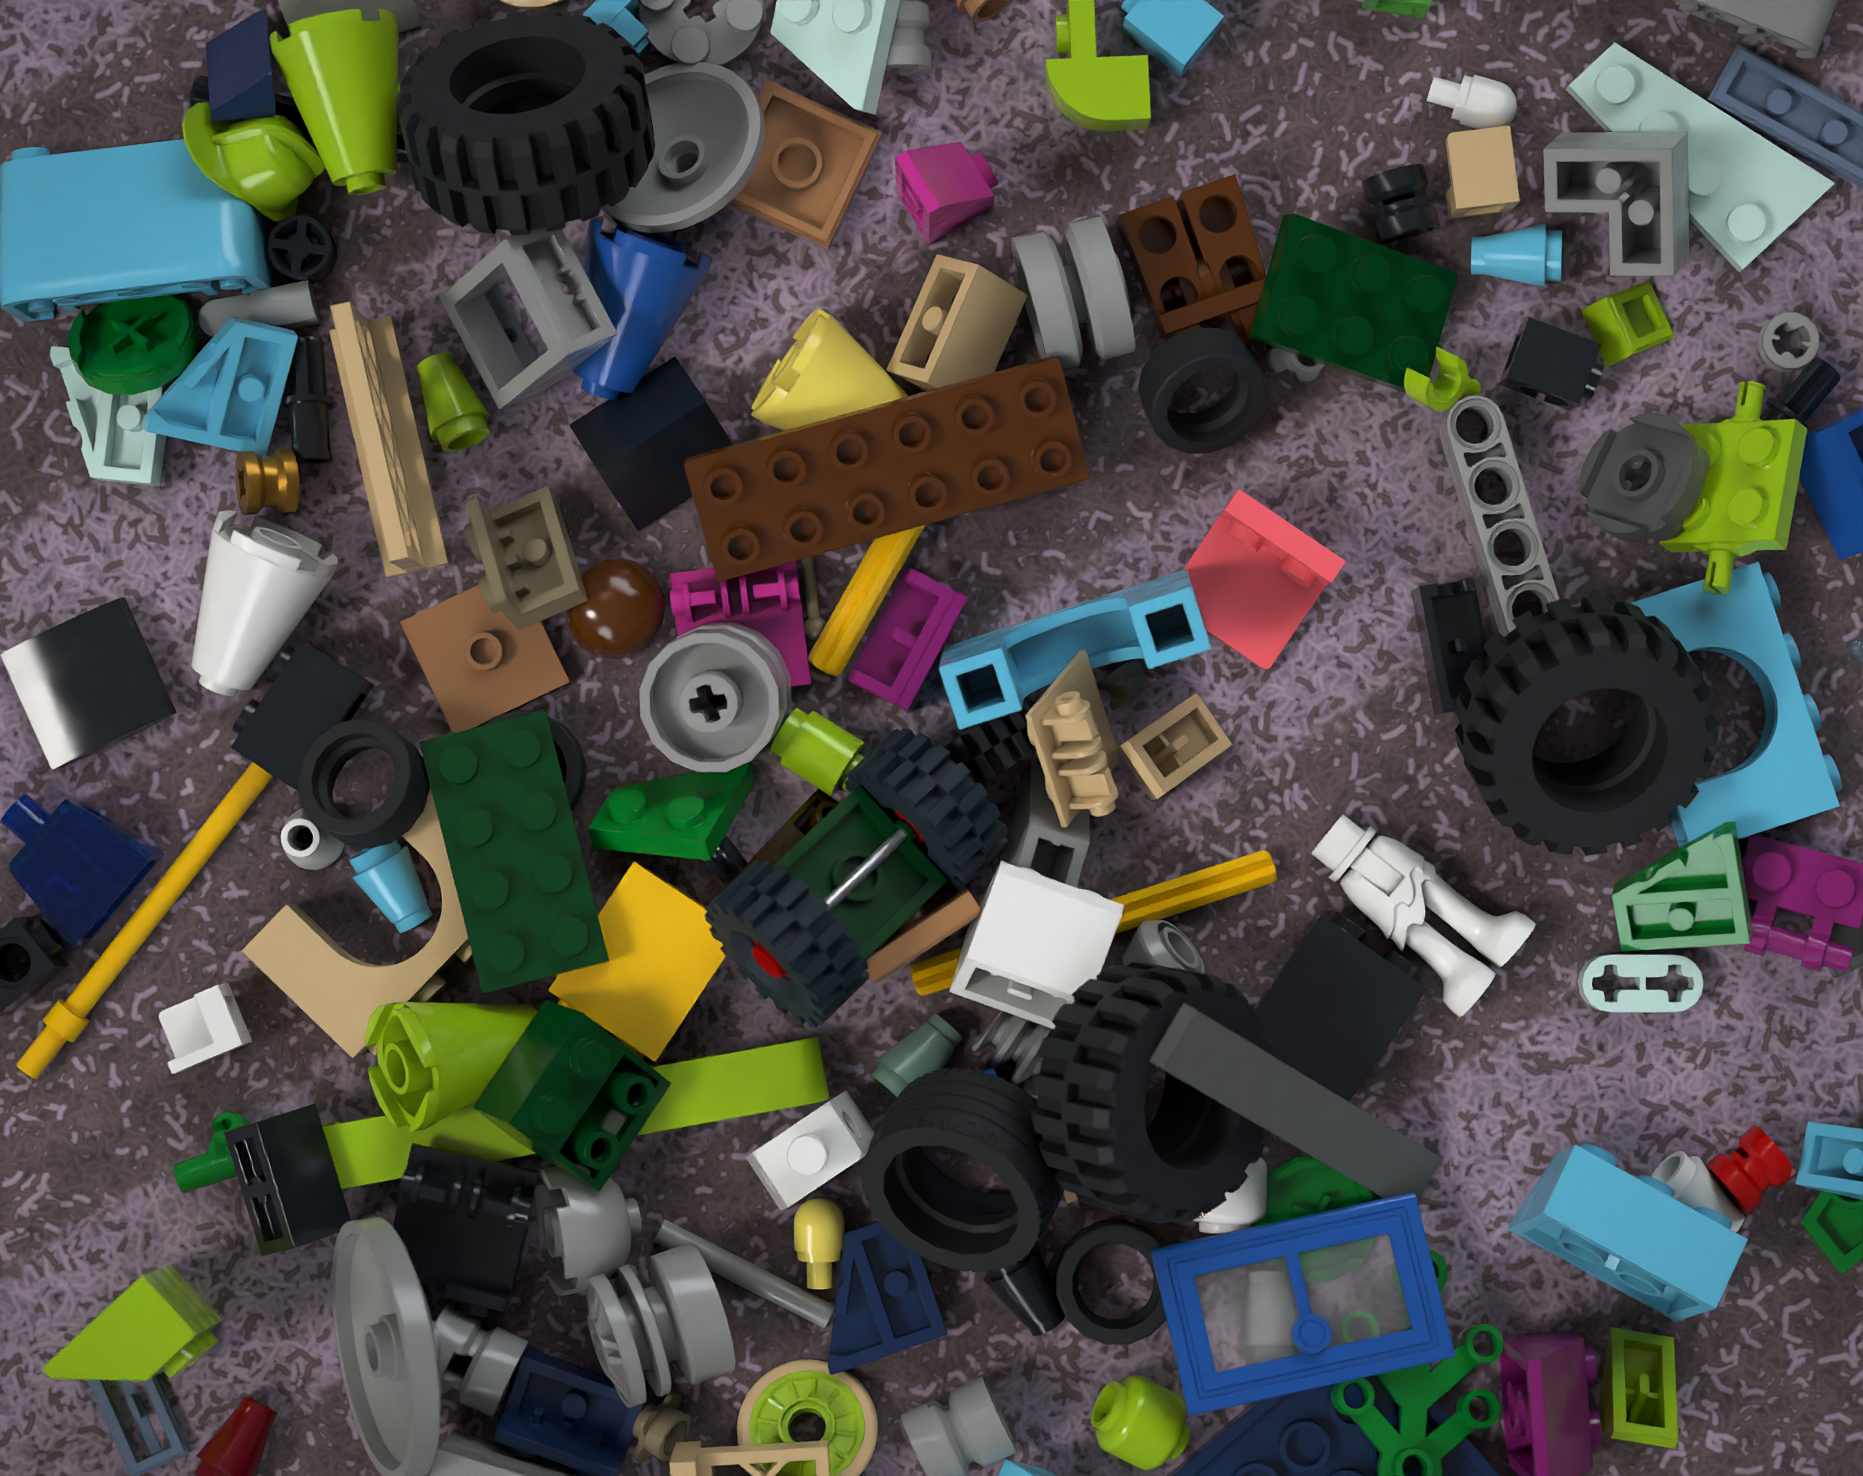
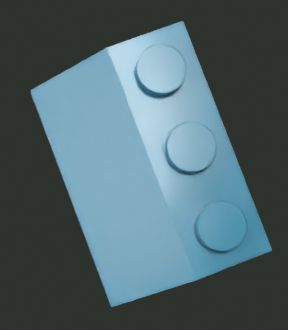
[1508,1144,1748,1322]

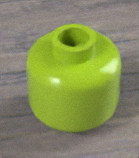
[1091,1374,1190,1471]

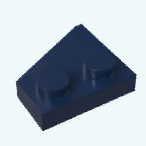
[828,1220,948,1375]

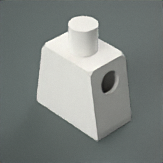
[746,1090,875,1210]

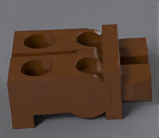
[1115,174,1266,346]

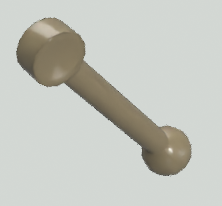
[801,556,827,641]

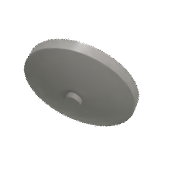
[332,1216,441,1476]

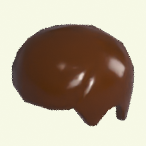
[566,558,666,659]

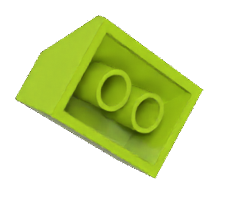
[42,1264,223,1381]

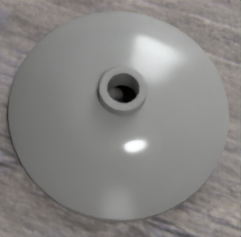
[601,62,765,233]

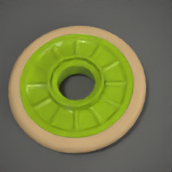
[737,1359,878,1476]

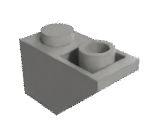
[996,762,1090,888]

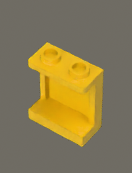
[548,861,726,1062]

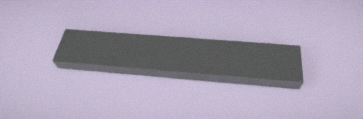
[1150,1003,1442,1201]

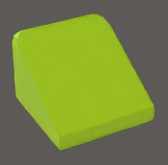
[1581,280,1675,367]

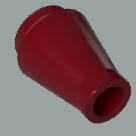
[194,1395,278,1476]

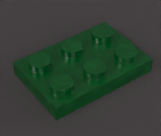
[1249,213,1458,393]

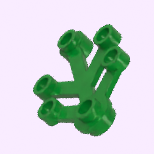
[1331,1249,1504,1476]

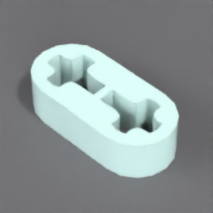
[1578,954,1704,1012]

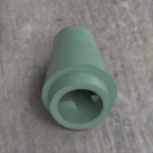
[870,1013,962,1100]

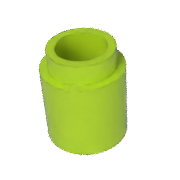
[770,708,866,797]

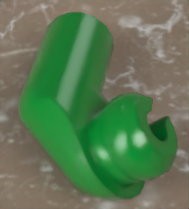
[174,1111,251,1194]

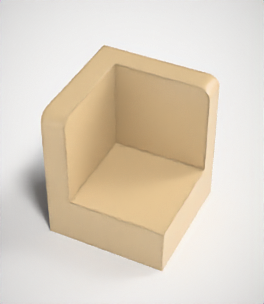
[1445,125,1520,219]

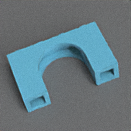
[1630,562,1842,848]
[939,569,1211,730]

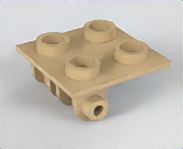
[1025,650,1119,827]

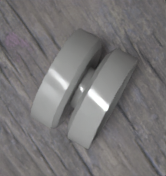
[1011,214,1136,371]
[639,622,792,772]

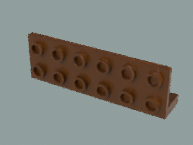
[684,356,1090,582]

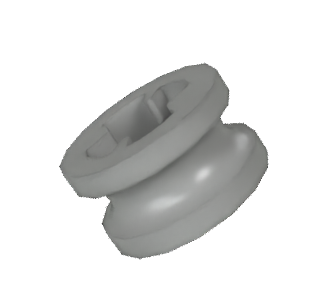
[1758,312,1819,372]

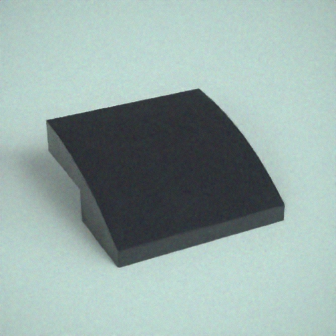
[0,597,177,770]

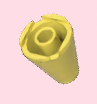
[751,308,909,431]

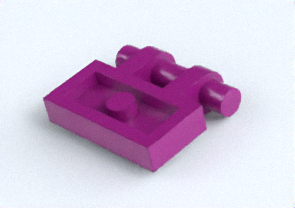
[1742,834,1863,973]

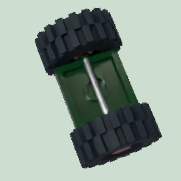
[705,728,1008,1028]

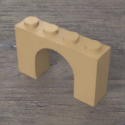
[242,787,473,1058]

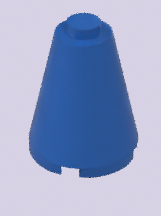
[573,216,713,401]

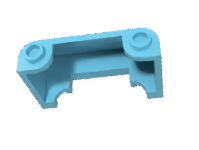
[0,139,274,322]

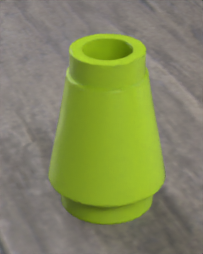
[416,352,490,452]

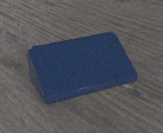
[206,10,276,121]

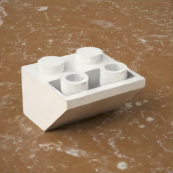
[949,861,1124,1029]

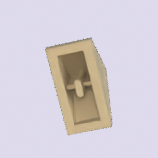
[1116,692,1233,801]

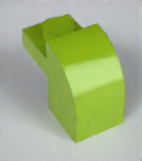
[1044,0,1151,131]

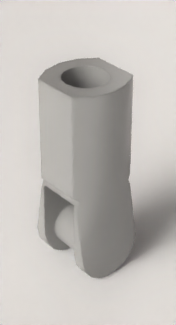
[198,280,321,339]

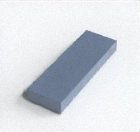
[1706,44,1863,189]

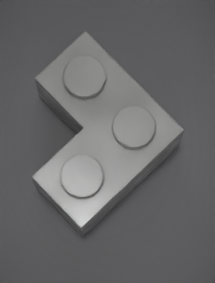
[1543,132,1689,276]

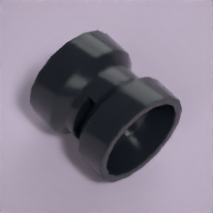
[1362,164,1440,244]

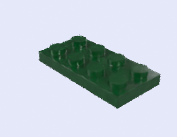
[419,710,610,994]

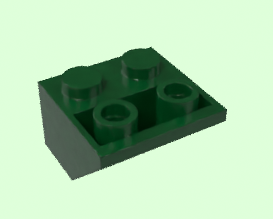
[472,1000,671,1192]

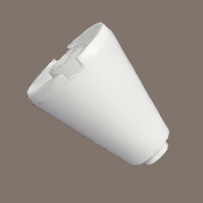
[191,510,338,696]

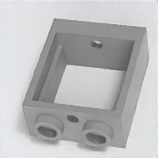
[439,227,618,410]

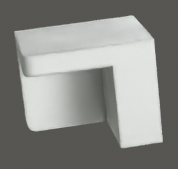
[159,983,253,1074]

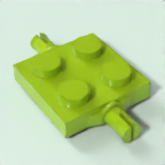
[1659,381,1807,595]

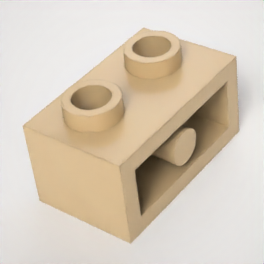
[886,254,1028,392]

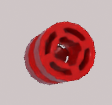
[1705,1125,1797,1215]

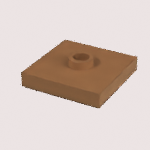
[728,79,882,251]
[400,585,571,733]
[866,887,981,983]

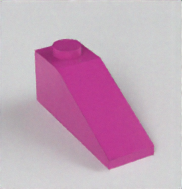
[895,142,998,245]

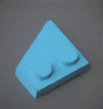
[142,316,298,457]

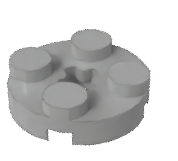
[639,0,765,67]

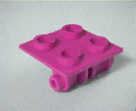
[670,561,811,697]

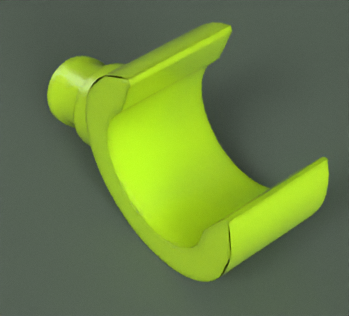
[1404,347,1481,411]

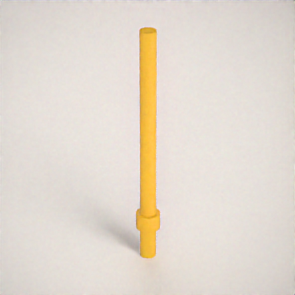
[16,762,273,1080]

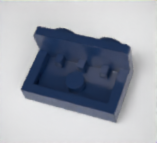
[494,1348,648,1476]

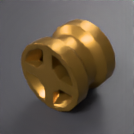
[235,449,299,515]

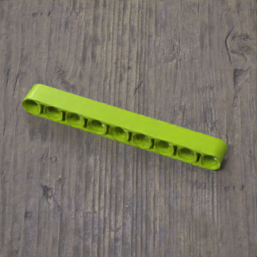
[322,1036,830,1189]

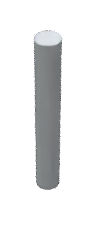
[654,1219,836,1329]

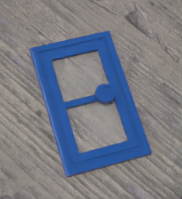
[1151,1192,1456,1416]

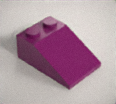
[1499,1330,1602,1476]

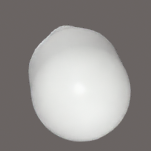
[1427,74,1517,129]

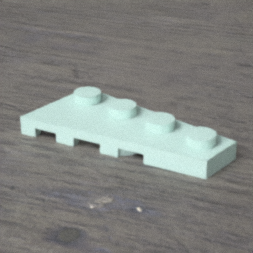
[1566,42,1835,272]

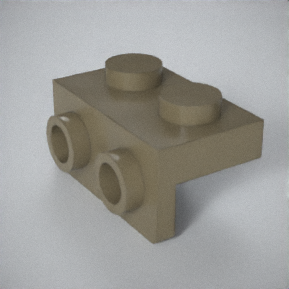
[464,486,588,630]

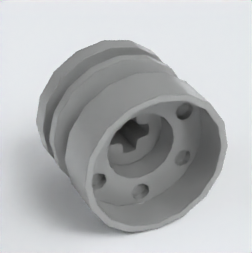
[585,1242,736,1408]

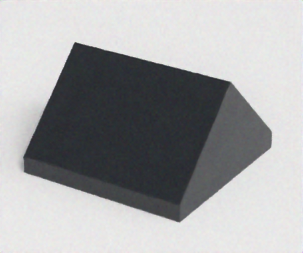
[569,357,733,531]

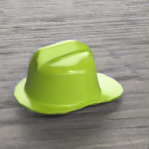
[182,102,325,222]

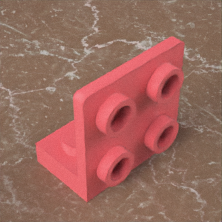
[1183,489,1346,670]

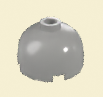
[533,1166,642,1296]

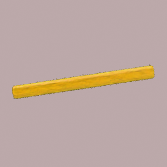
[910,850,1277,996]

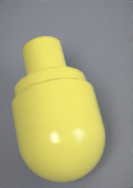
[794,1198,845,1289]

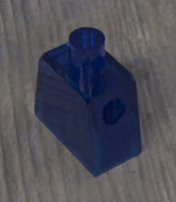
[0,794,165,947]

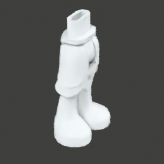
[1311,814,1536,1017]

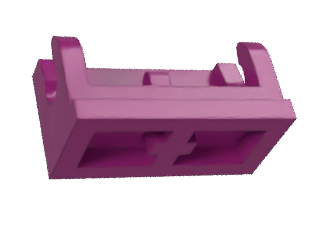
[846,568,968,713]

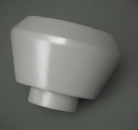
[1122,920,1205,974]

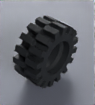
[944,697,1037,785]

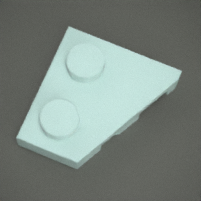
[770,0,900,115]
[50,346,173,487]

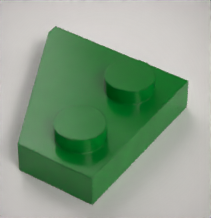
[588,763,754,860]

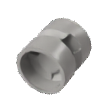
[436,1303,529,1418]
[901,1376,1018,1476]

